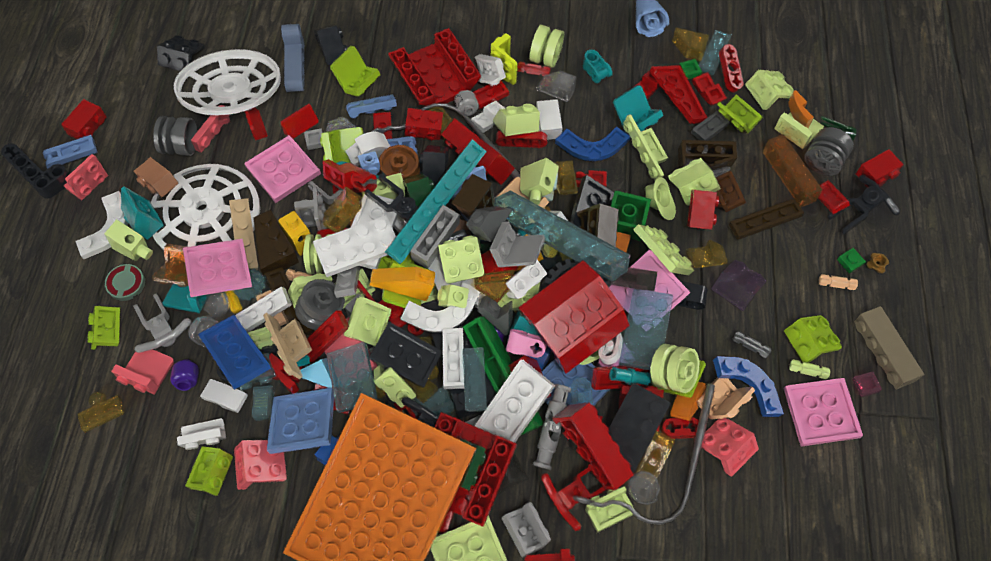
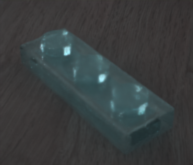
[699,30,731,76]
[463,347,487,412]

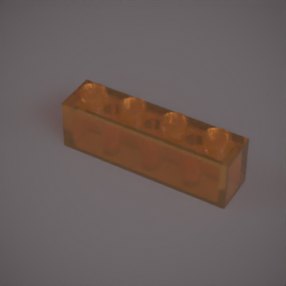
[763,134,823,207]

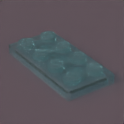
[619,288,673,371]

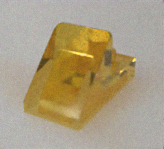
[686,240,728,268]

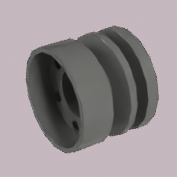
[153,116,198,156]
[805,127,854,176]

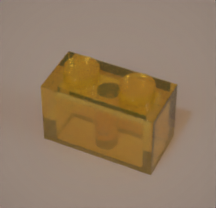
[323,187,362,233]

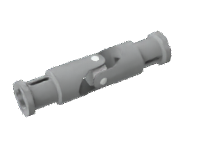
[533,384,572,470]

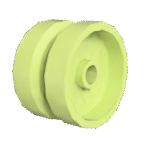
[529,25,564,68]
[651,344,700,393]

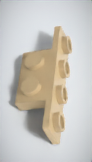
[263,313,312,379]

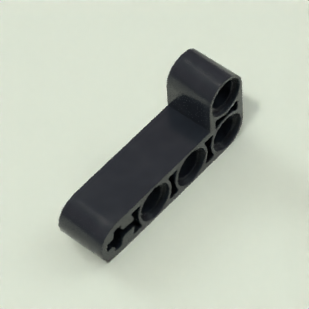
[1,143,69,199]

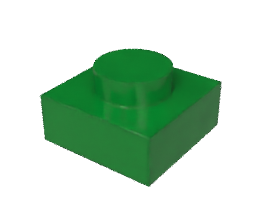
[679,59,702,79]
[837,248,866,274]

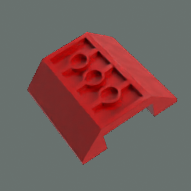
[388,28,481,108]
[518,260,630,374]
[434,412,517,527]

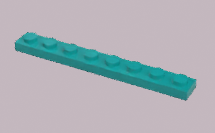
[385,139,487,264]

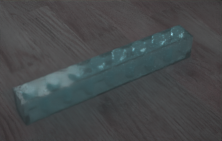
[494,190,630,281]

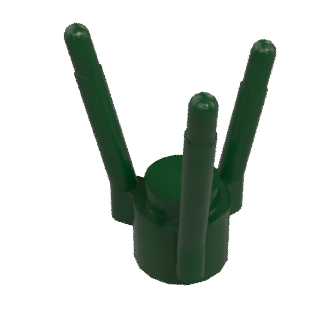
[820,116,856,141]

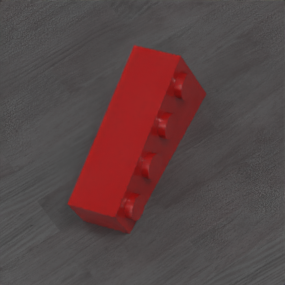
[441,118,515,185]
[552,402,634,490]

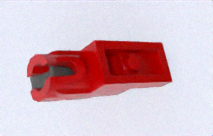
[323,159,377,192]

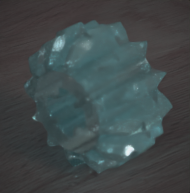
[233,268,266,301]

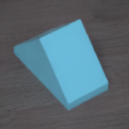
[300,358,340,389]

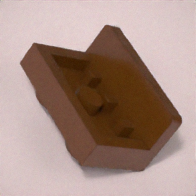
[716,170,746,212]

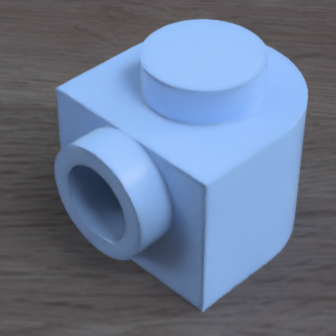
[358,151,380,175]

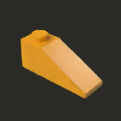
[369,267,435,301]

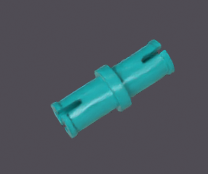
[609,367,651,385]

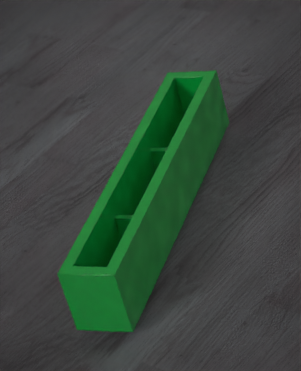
[463,317,544,436]

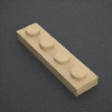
[229,199,258,271]

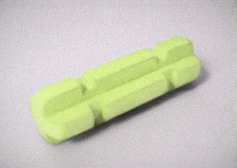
[789,359,830,379]

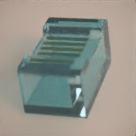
[252,385,275,421]

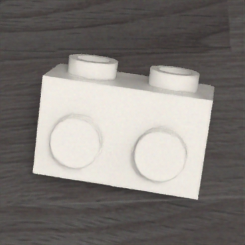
[475,54,506,85]
[504,260,547,299]
[177,418,226,450]

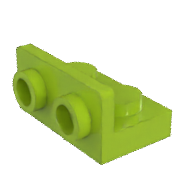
[88,306,120,350]
[186,446,233,496]

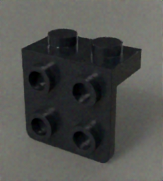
[157,35,205,71]

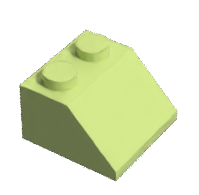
[493,104,540,136]

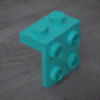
[613,85,664,132]

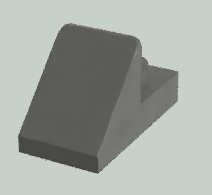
[477,295,513,336]

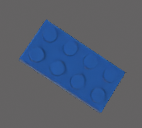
[198,315,271,390]

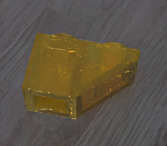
[672,28,709,61]
[554,161,578,195]

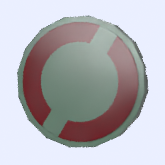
[105,264,145,301]

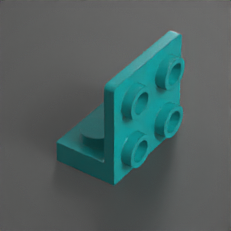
[163,275,210,313]

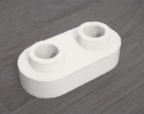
[598,333,623,365]

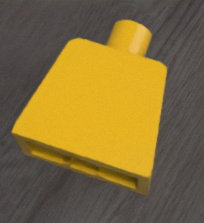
[278,211,310,256]

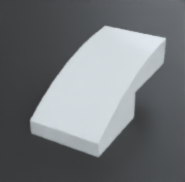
[471,101,505,133]
[200,379,248,413]

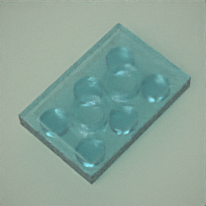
[326,342,378,413]

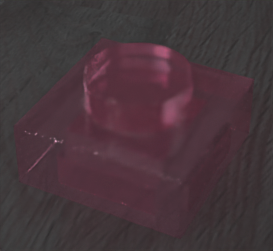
[852,372,882,397]

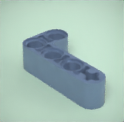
[281,24,304,92]

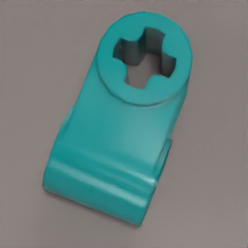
[583,50,613,84]

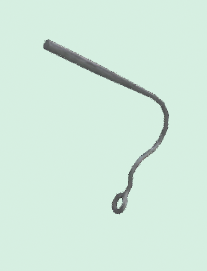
[371,103,520,178]
[572,384,715,525]

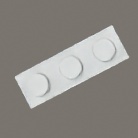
[235,287,292,332]
[443,328,464,389]

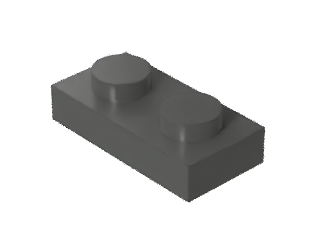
[691,111,730,141]

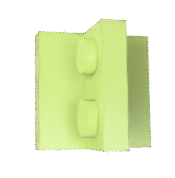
[344,296,392,346]

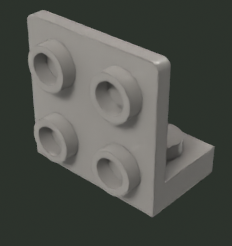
[490,222,546,267]

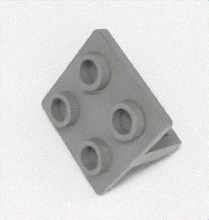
[294,187,327,231]

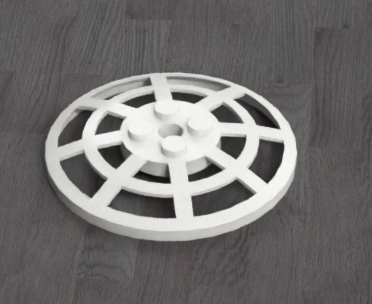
[174,49,281,115]
[151,164,260,260]

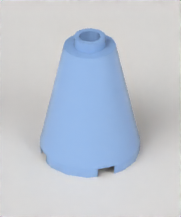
[636,0,669,37]

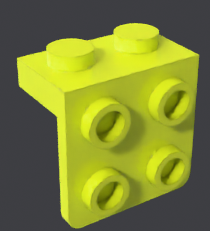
[491,33,517,85]

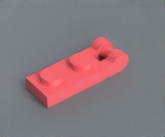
[191,105,230,153]

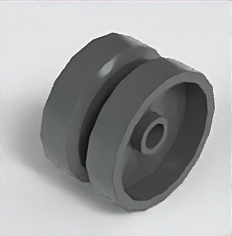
[295,279,345,330]

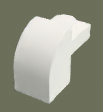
[346,132,390,166]

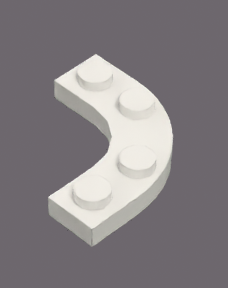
[76,191,128,259]
[400,282,481,332]

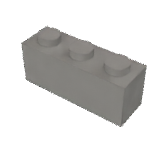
[410,205,460,269]

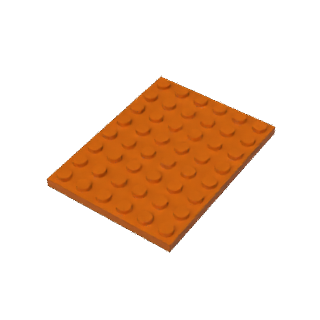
[283,393,476,561]

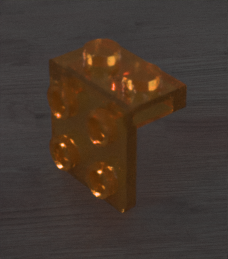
[152,243,189,287]

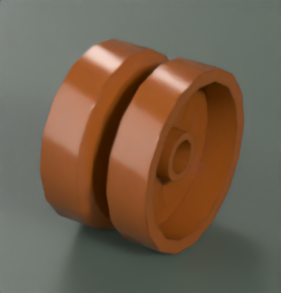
[379,145,420,179]

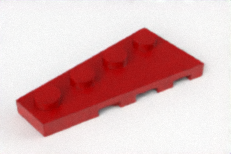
[649,65,707,124]

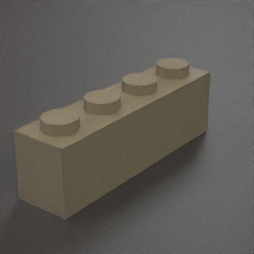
[854,306,925,390]

